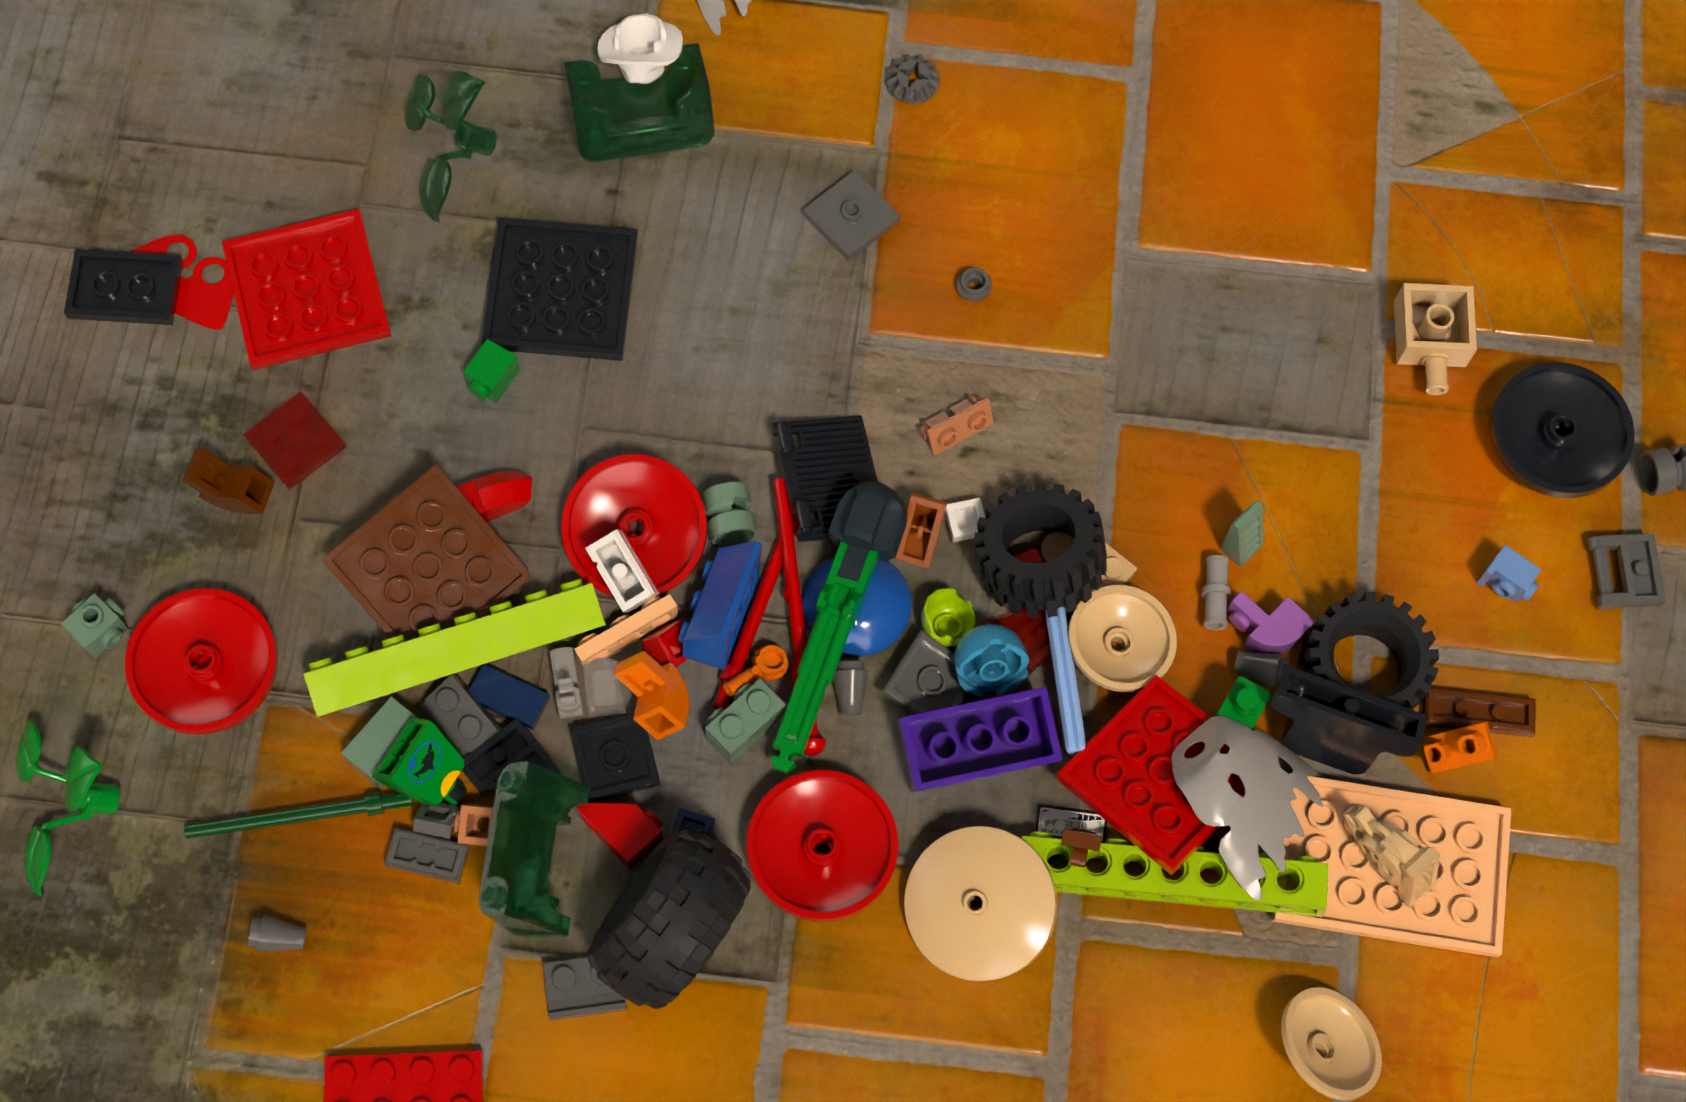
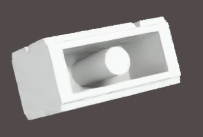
[585,529,660,613]

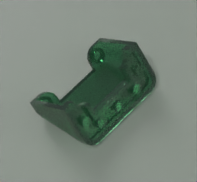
[564,43,715,162]
[479,761,590,938]

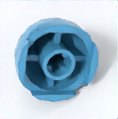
[954,624,1030,697]

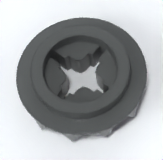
[886,53,940,104]

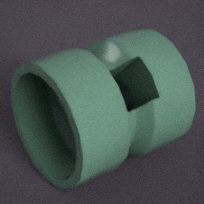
[702,482,758,547]

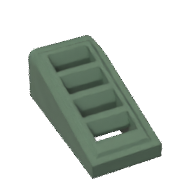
[1220,501,1264,566]

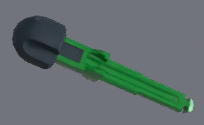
[771,482,908,773]

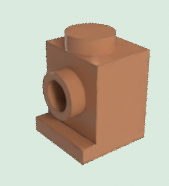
[454,803,516,848]

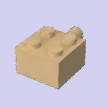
[1394,283,1477,395]

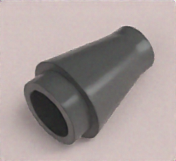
[1234,650,1290,689]
[833,661,869,715]
[248,914,307,953]

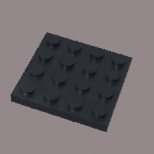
[482,217,638,361]

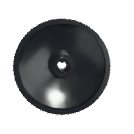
[1489,362,1635,498]

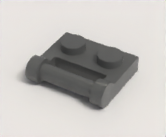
[1587,534,1666,610]

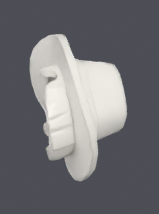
[598,14,683,84]

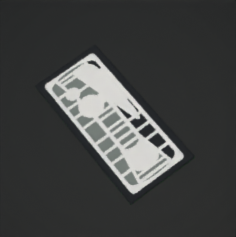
[1035,804,1107,843]

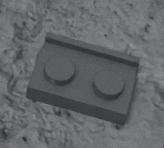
[412,674,501,758]
[543,957,627,1021]

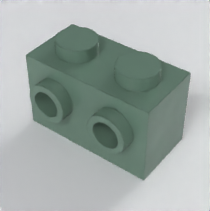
[705,679,786,766]

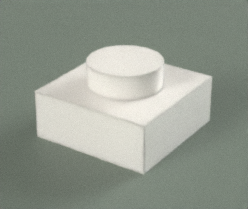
[945,498,985,542]

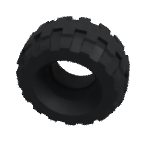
[588,827,751,1009]

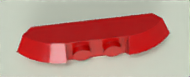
[456,470,532,522]

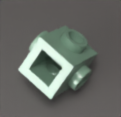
[60,594,128,660]

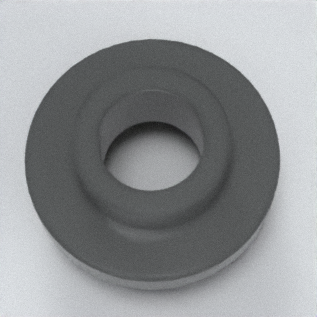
[957,268,992,302]

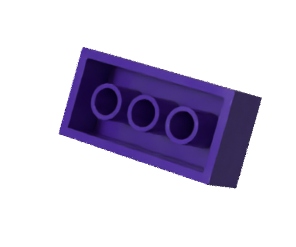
[896,687,1063,793]

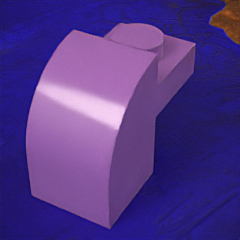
[1227,592,1315,655]

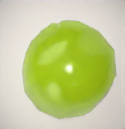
[921,588,977,647]

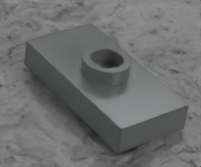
[384,828,470,885]

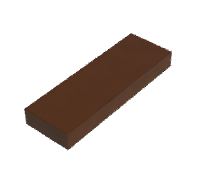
[1423,688,1536,737]

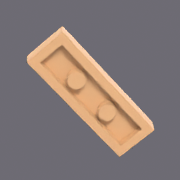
[574,594,678,672]

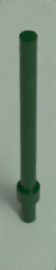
[184,792,414,839]

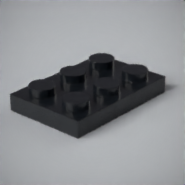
[64,249,183,325]

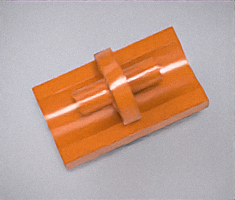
[1422,721,1498,774]

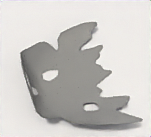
[1172,715,1323,901]

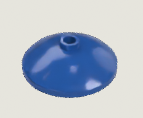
[803,556,912,657]

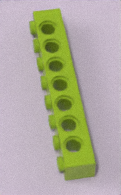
[1022,832,1328,917]

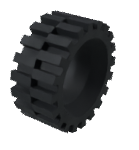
[974,482,1107,618]
[1299,592,1439,710]

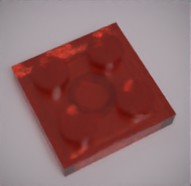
[243,392,346,490]

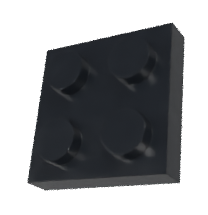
[570,714,661,803]

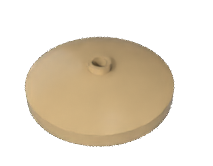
[904,826,1058,981]

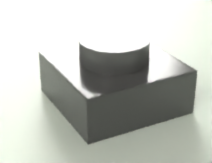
[413,803,461,839]

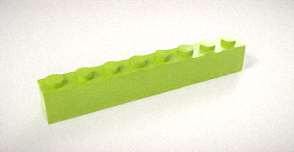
[303,579,605,717]

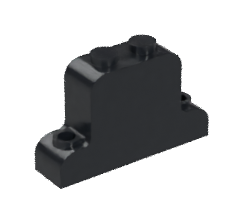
[1271,664,1428,775]

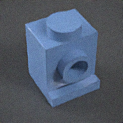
[1477,545,1542,603]

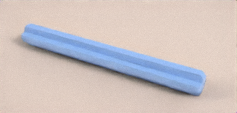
[1045,606,1086,755]

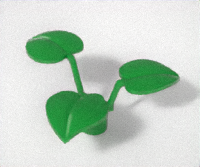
[16,719,120,896]

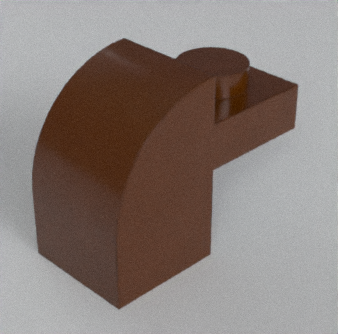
[183,449,275,514]

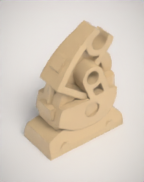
[1343,804,1440,909]

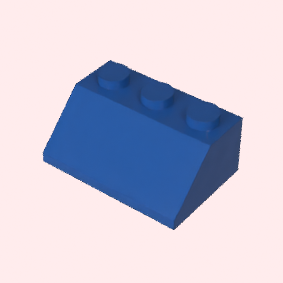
[679,541,762,670]

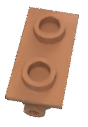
[918,395,994,456]

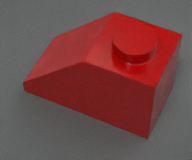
[577,803,663,870]

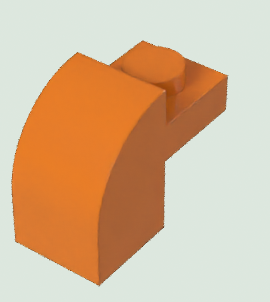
[614,651,689,741]

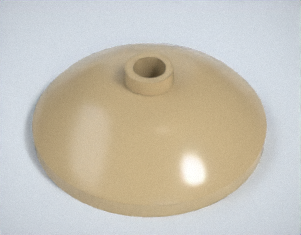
[1068,585,1177,692]
[1281,987,1382,1101]

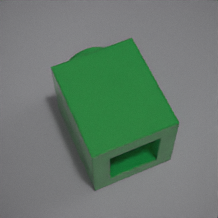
[463,339,520,403]

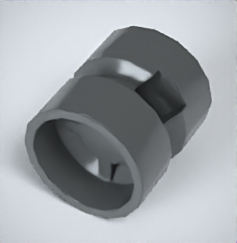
[1639,444,1686,496]

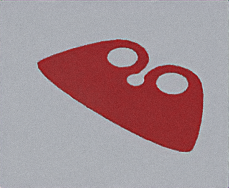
[131,234,233,330]

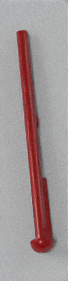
[773,478,826,756]

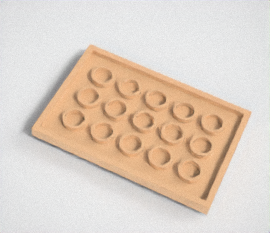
[1272,773,1512,958]

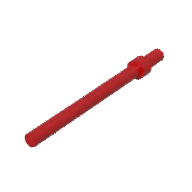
[712,515,798,710]

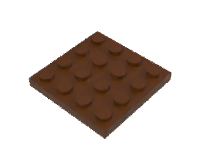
[321,464,532,641]

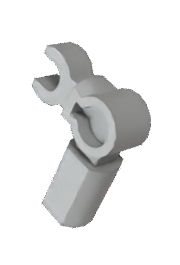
[550,647,583,719]

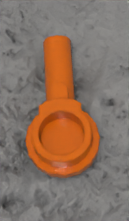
[723,645,788,697]

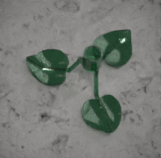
[404,70,497,222]

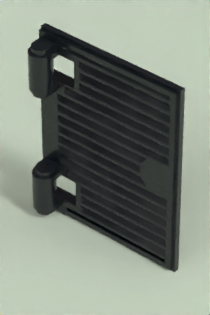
[771,415,878,543]

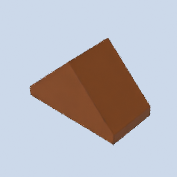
[894,493,947,569]

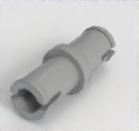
[1202,555,1231,631]

